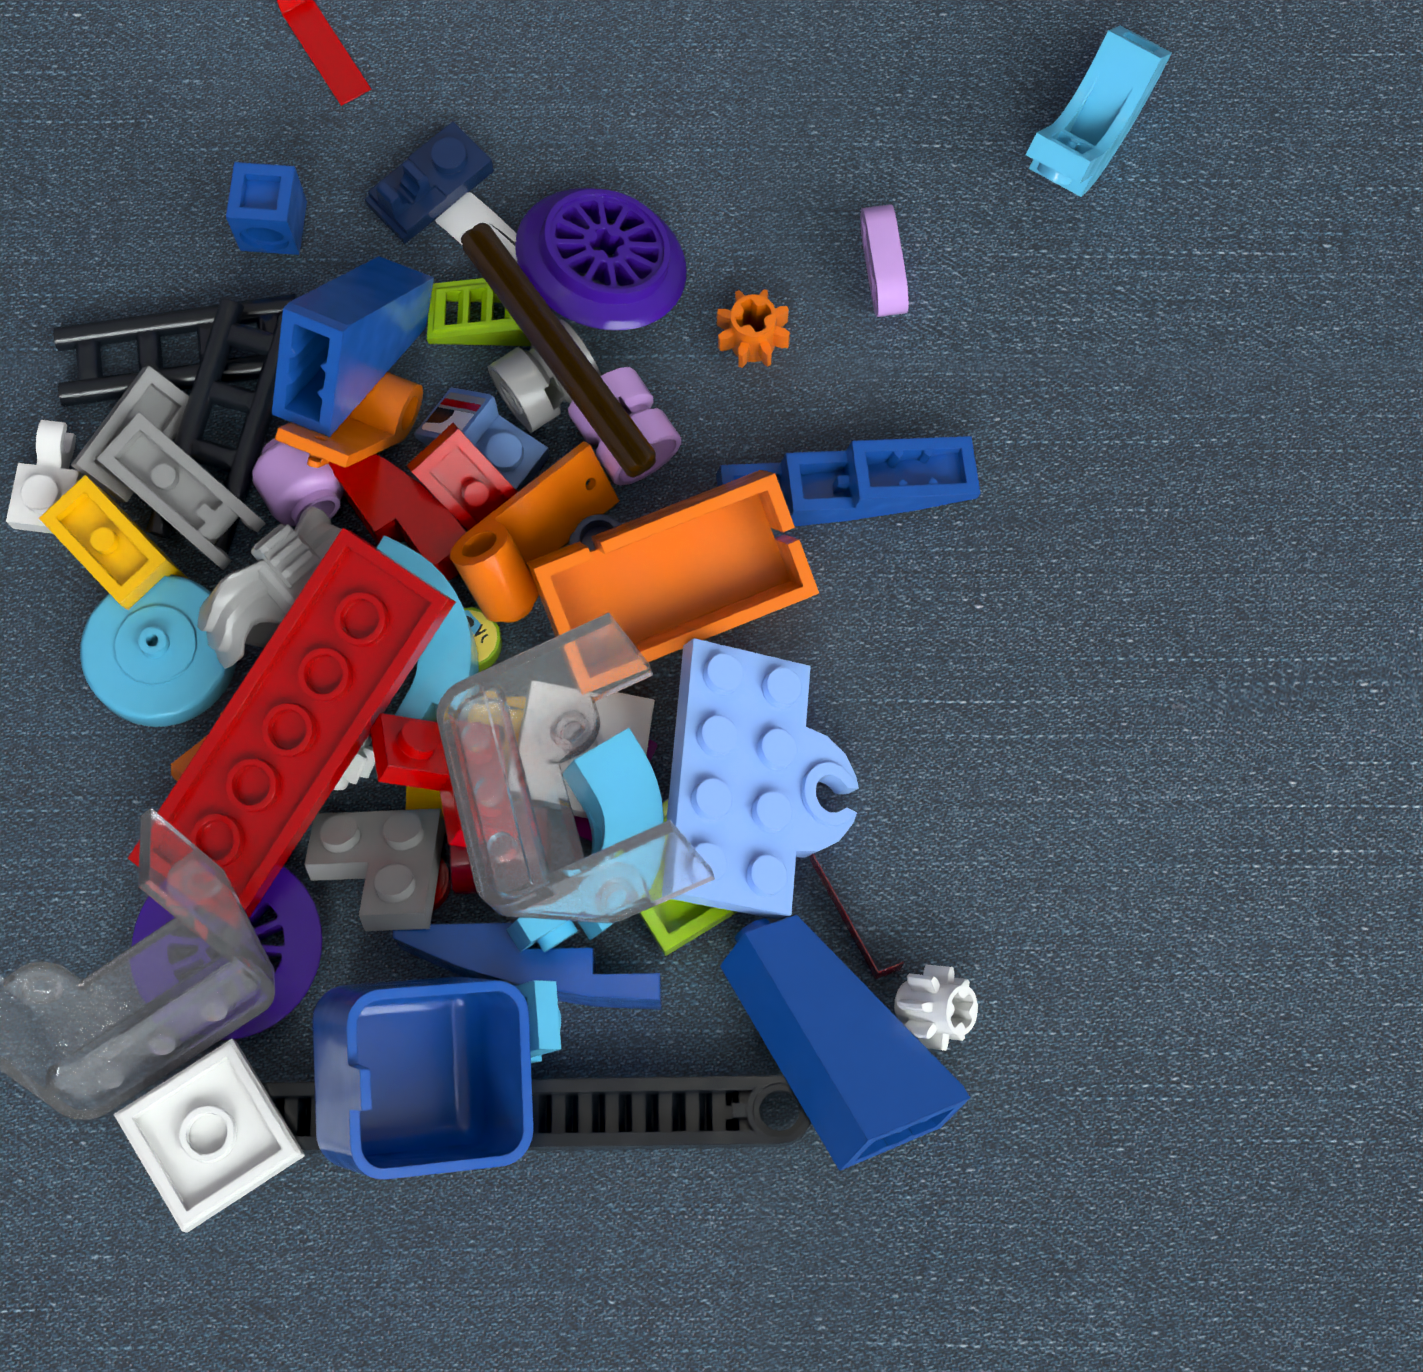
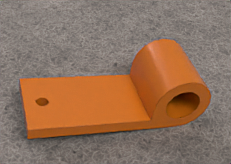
[275,372,423,468]
[450,441,619,623]

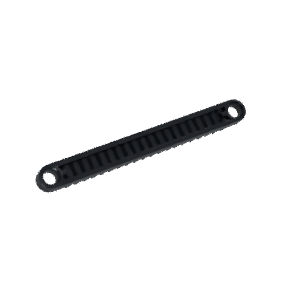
[262,1076,811,1155]

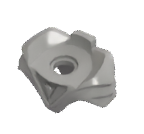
[197,506,342,669]

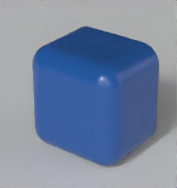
[312,977,533,1180]

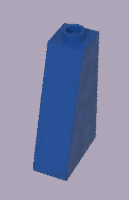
[272,256,434,437]
[720,915,970,1171]

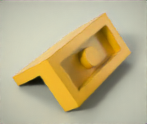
[39,475,189,610]

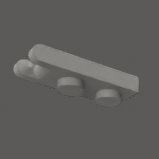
[97,413,266,570]

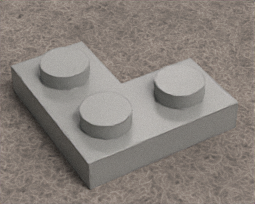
[304,808,446,931]

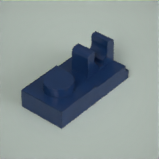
[365,121,494,244]

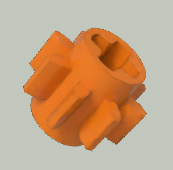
[717,289,790,368]

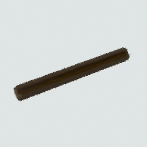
[461,223,656,478]

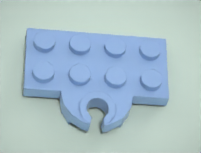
[659,638,859,920]

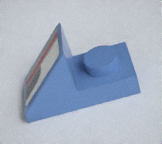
[414,387,550,492]

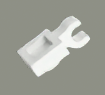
[6,420,83,534]

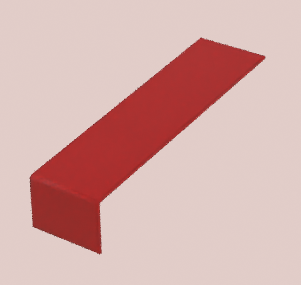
[277,0,372,106]

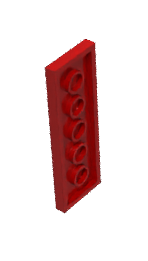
[127,528,456,933]

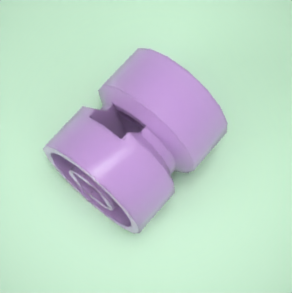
[568,367,681,486]

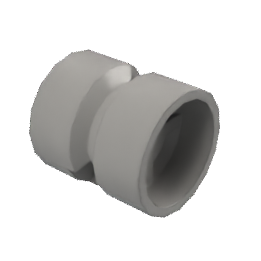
[487,319,601,433]

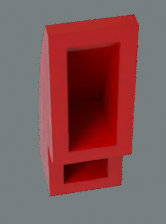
[328,454,466,581]

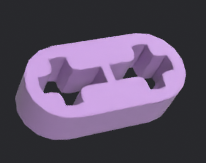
[860,204,909,317]

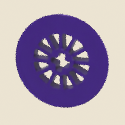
[515,188,687,330]
[131,867,322,1040]

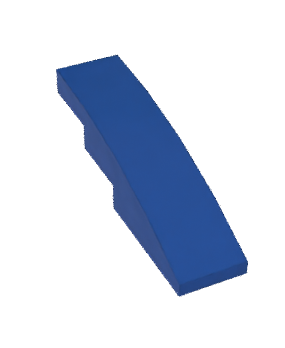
[716,436,981,529]
[393,923,662,1010]

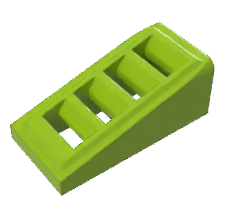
[427,278,531,346]

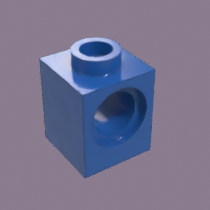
[226,162,307,255]

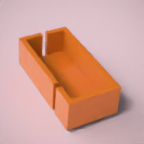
[526,470,819,689]

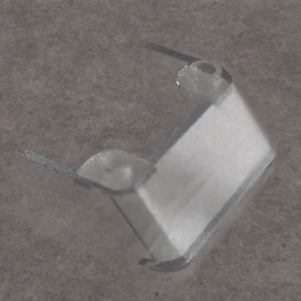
[436,613,715,923]
[0,808,275,1120]

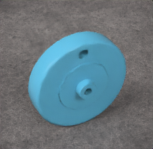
[80,575,237,727]

